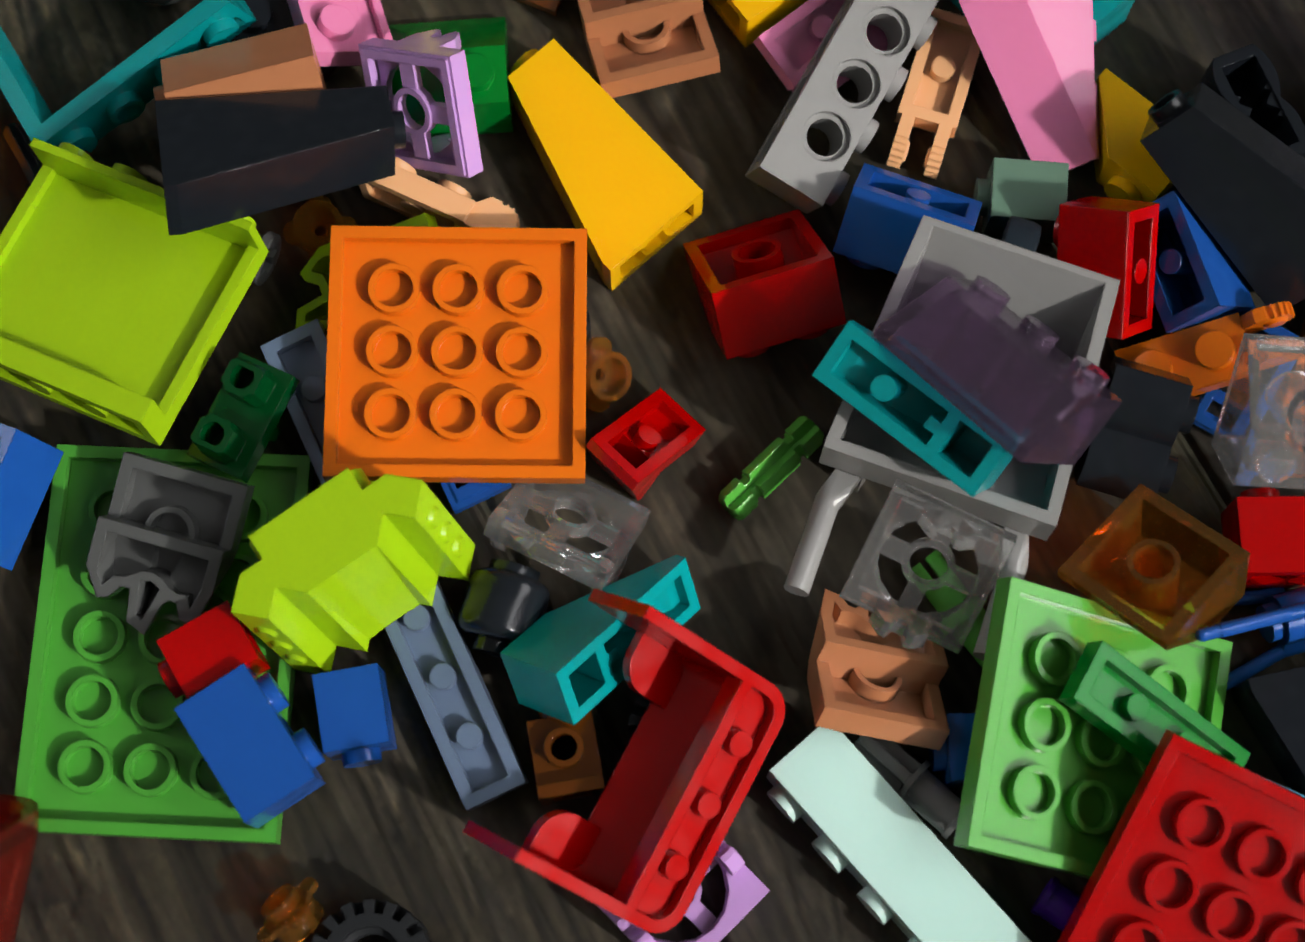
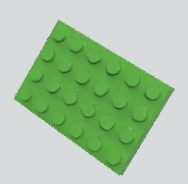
[10,444,314,845]

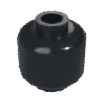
[457,559,550,658]

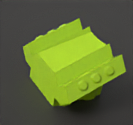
[231,468,475,674]

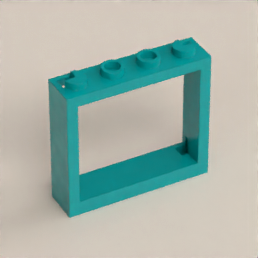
[0,0,257,153]

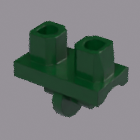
[187,352,300,483]

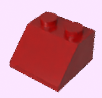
[683,209,847,360]

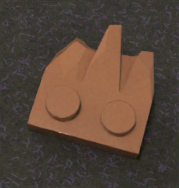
[577,0,721,98]
[807,584,950,751]

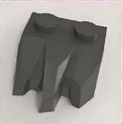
[86,452,255,635]

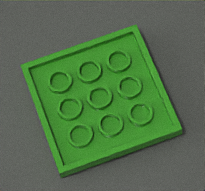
[953,576,1233,879]

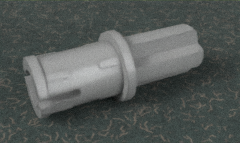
[854,735,961,840]

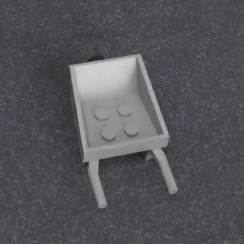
[784,215,1120,661]

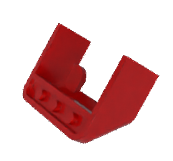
[463,588,785,933]

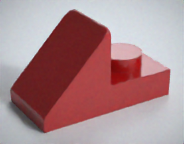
[585,387,706,501]

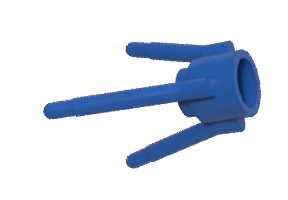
[1183,586,1305,691]

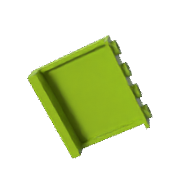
[0,138,269,446]

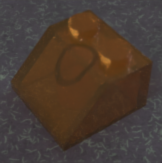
[1058,483,1250,650]

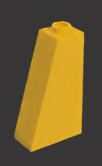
[508,38,703,291]

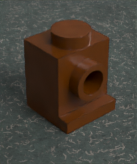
[526,710,605,806]

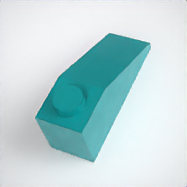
[812,320,1030,497]
[500,555,701,725]

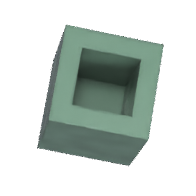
[973,157,1069,244]

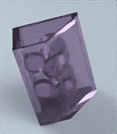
[872,275,1123,465]

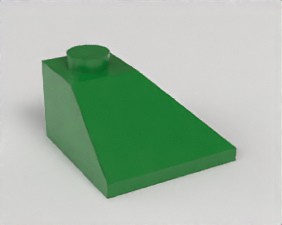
[388,17,514,137]

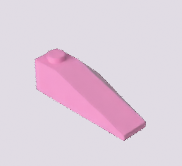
[959,0,1100,171]

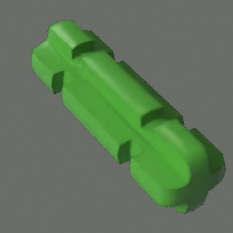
[718,416,824,520]

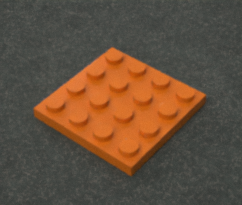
[322,225,587,484]

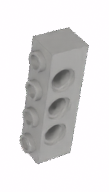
[745,0,939,214]

